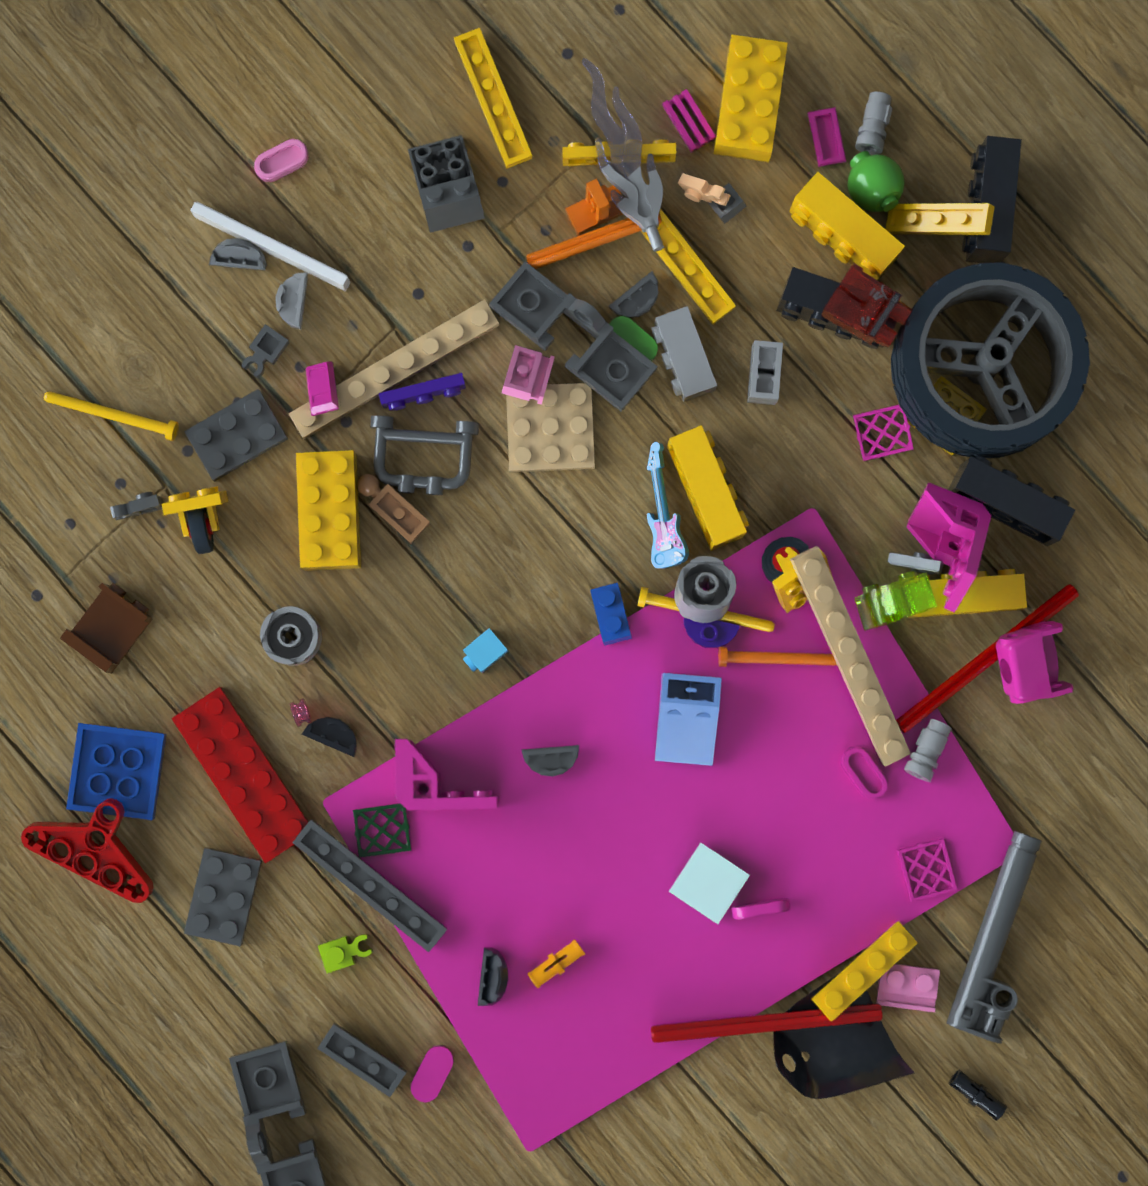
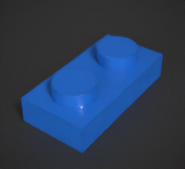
[590,582,632,646]

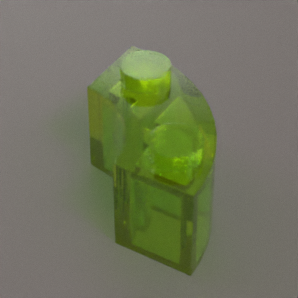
[854,571,937,631]

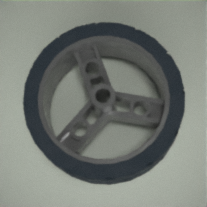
[891,262,1090,459]

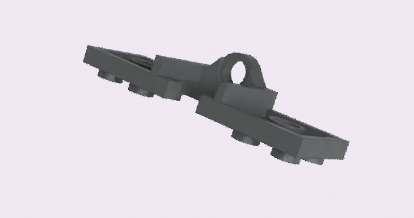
[489,261,658,412]
[229,1040,326,1186]

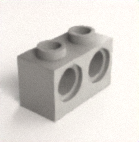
[747,340,783,405]

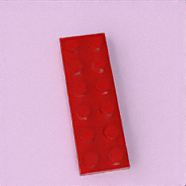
[171,687,309,864]

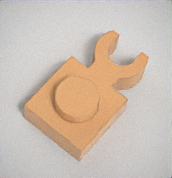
[678,173,731,206]

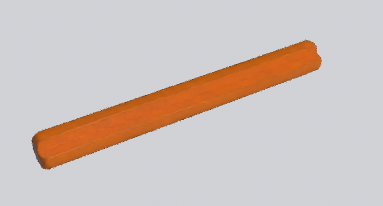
[526,213,662,269]

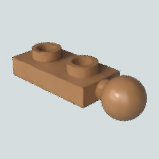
[357,474,430,544]

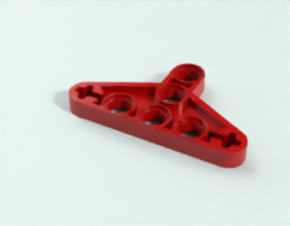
[21,798,154,903]

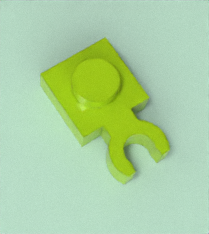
[318,934,373,974]

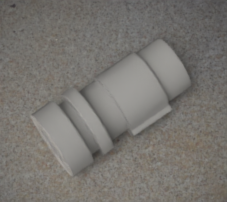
[855,92,892,155]
[904,719,952,782]

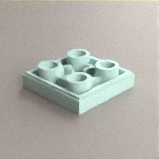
[669,842,750,924]

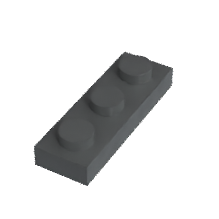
[317,1023,407,1097]

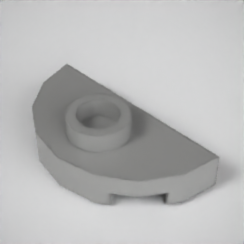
[275,272,308,330]

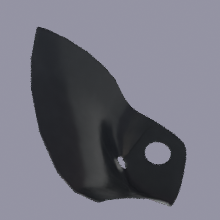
[773,974,915,1099]

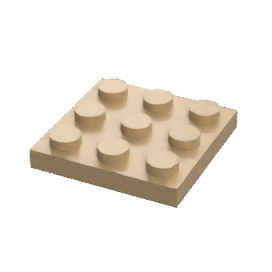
[506,383,595,472]

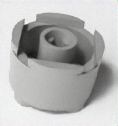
[674,556,736,623]
[260,606,322,666]

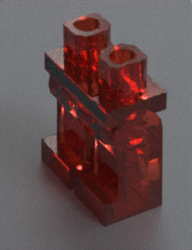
[821,263,912,348]

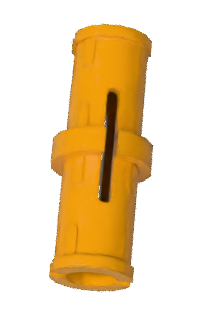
[527,939,585,988]

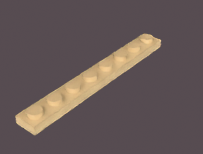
[289,299,500,439]
[790,546,911,767]

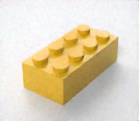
[713,35,788,162]
[789,172,905,285]
[667,425,749,551]
[296,450,361,571]

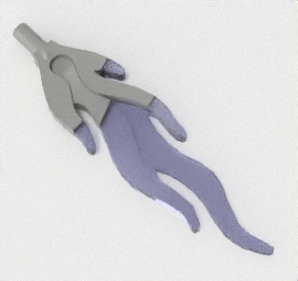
[582,58,664,252]

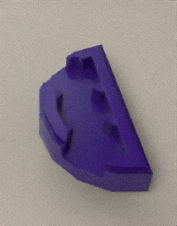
[683,617,740,648]

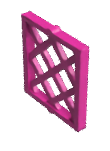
[853,405,914,461]
[897,839,957,902]

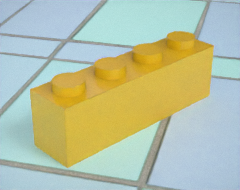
[905,569,1027,618]

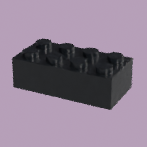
[962,136,1022,263]
[776,267,902,349]
[948,456,1075,546]

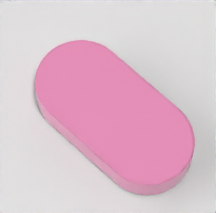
[254,139,309,182]

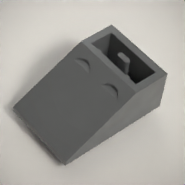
[408,135,485,233]

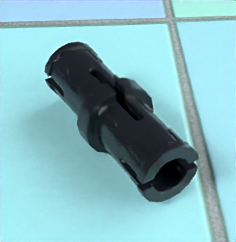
[949,1069,1007,1121]

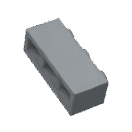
[651,306,717,402]

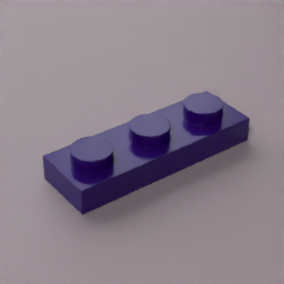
[379,373,466,411]

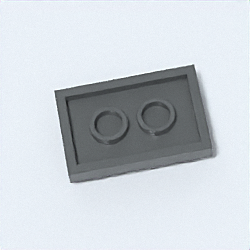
[184,389,288,482]
[184,848,262,946]

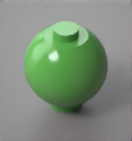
[847,151,905,212]

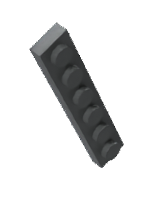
[292,819,448,952]

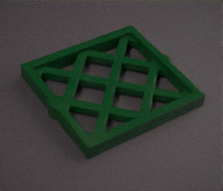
[353,803,411,857]

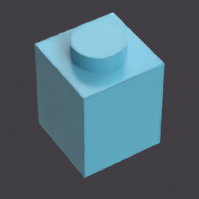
[463,628,509,673]

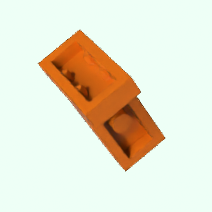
[565,178,623,236]

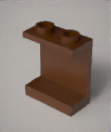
[60,583,153,674]

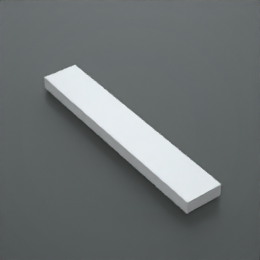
[190,202,350,291]

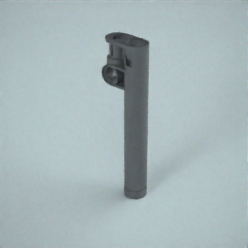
[946,831,1042,1044]

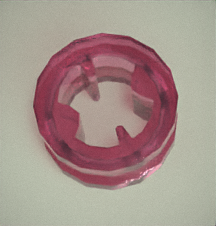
[290,698,312,727]

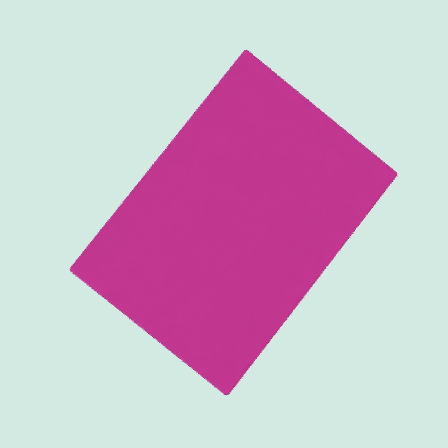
[323,508,1013,1152]

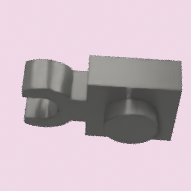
[241,324,290,378]
[110,492,163,520]

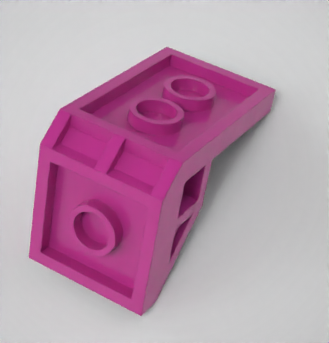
[907,482,991,612]
[395,739,499,810]

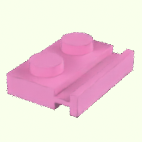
[502,345,555,405]
[876,964,940,1012]

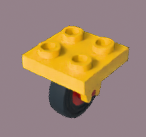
[162,486,228,554]
[762,537,833,613]

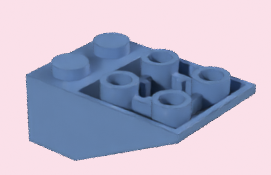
[655,673,722,766]

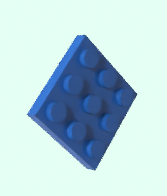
[66,723,166,820]

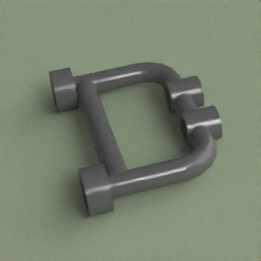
[370,415,479,495]

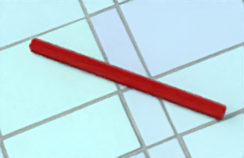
[896,584,1079,733]
[651,1003,883,1043]

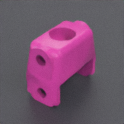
[996,621,1074,704]

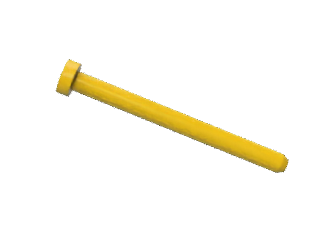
[44,391,179,441]
[637,587,775,632]

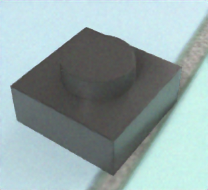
[708,183,747,224]

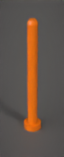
[718,647,838,667]

